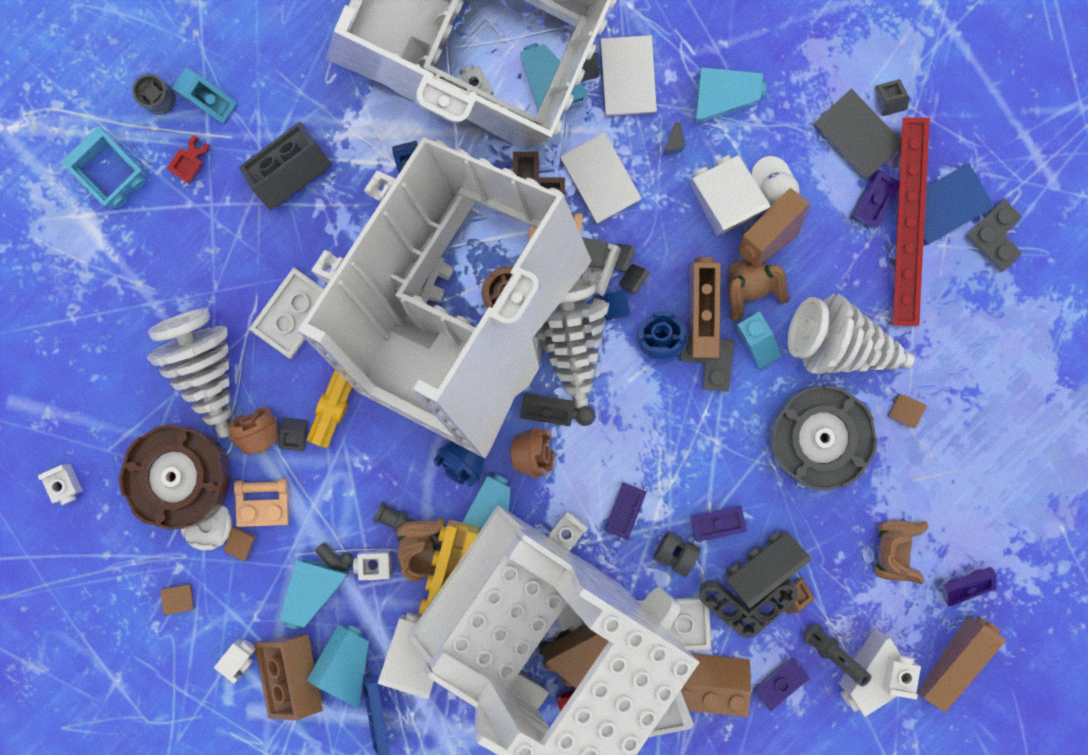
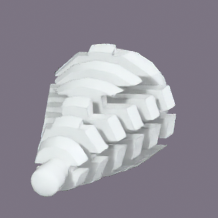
[536,278,609,409]
[787,294,915,374]
[147,308,231,438]

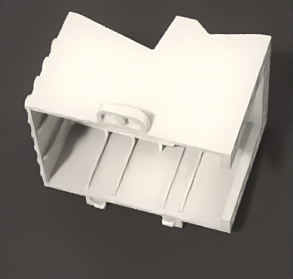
[326,0,617,150]
[297,137,592,458]
[408,505,700,755]

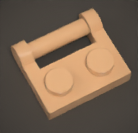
[234,478,290,527]

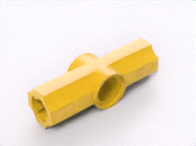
[307,370,352,448]

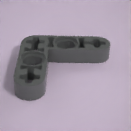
[699,579,798,638]

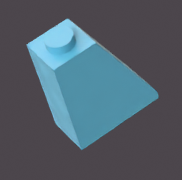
[520,43,588,111]
[693,67,766,124]
[462,473,511,533]
[279,557,350,629]
[307,625,369,708]

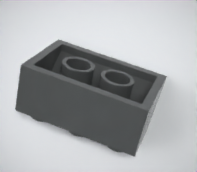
[239,121,332,211]
[723,529,812,608]

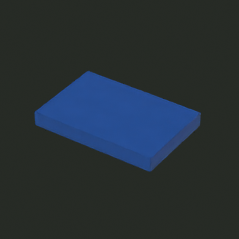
[924,163,994,246]
[363,674,390,755]

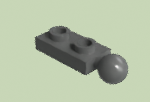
[520,393,596,426]

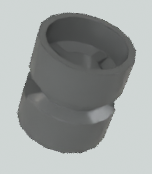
[132,74,176,115]
[653,530,701,577]

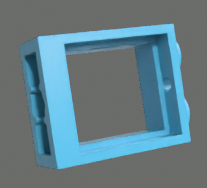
[61,126,149,210]

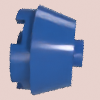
[637,311,689,363]
[433,441,485,487]

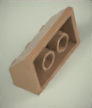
[254,634,323,720]
[681,653,751,717]

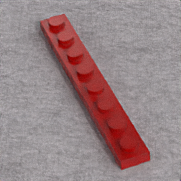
[892,117,930,326]

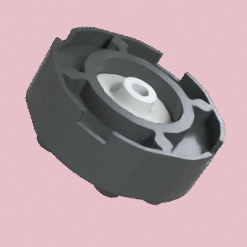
[768,386,878,490]

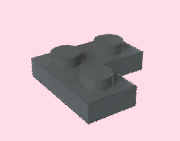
[965,199,1022,272]
[679,336,734,392]

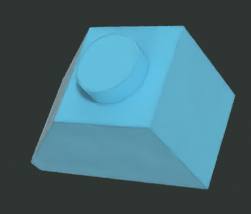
[171,68,237,124]
[733,311,782,370]

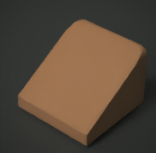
[888,394,927,428]
[224,527,257,562]
[778,577,815,614]
[161,584,194,615]

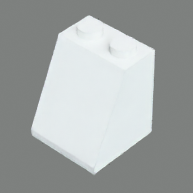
[689,155,771,236]
[378,612,435,699]
[839,629,908,717]

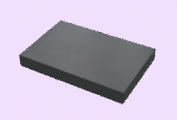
[813,88,901,180]

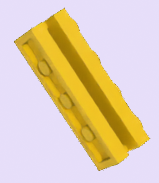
[419,519,480,615]

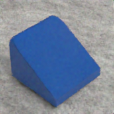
[392,141,418,173]
[600,290,630,320]

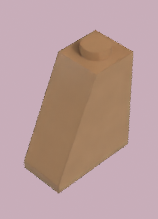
[738,188,810,267]

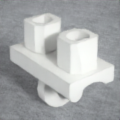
[417,257,454,302]

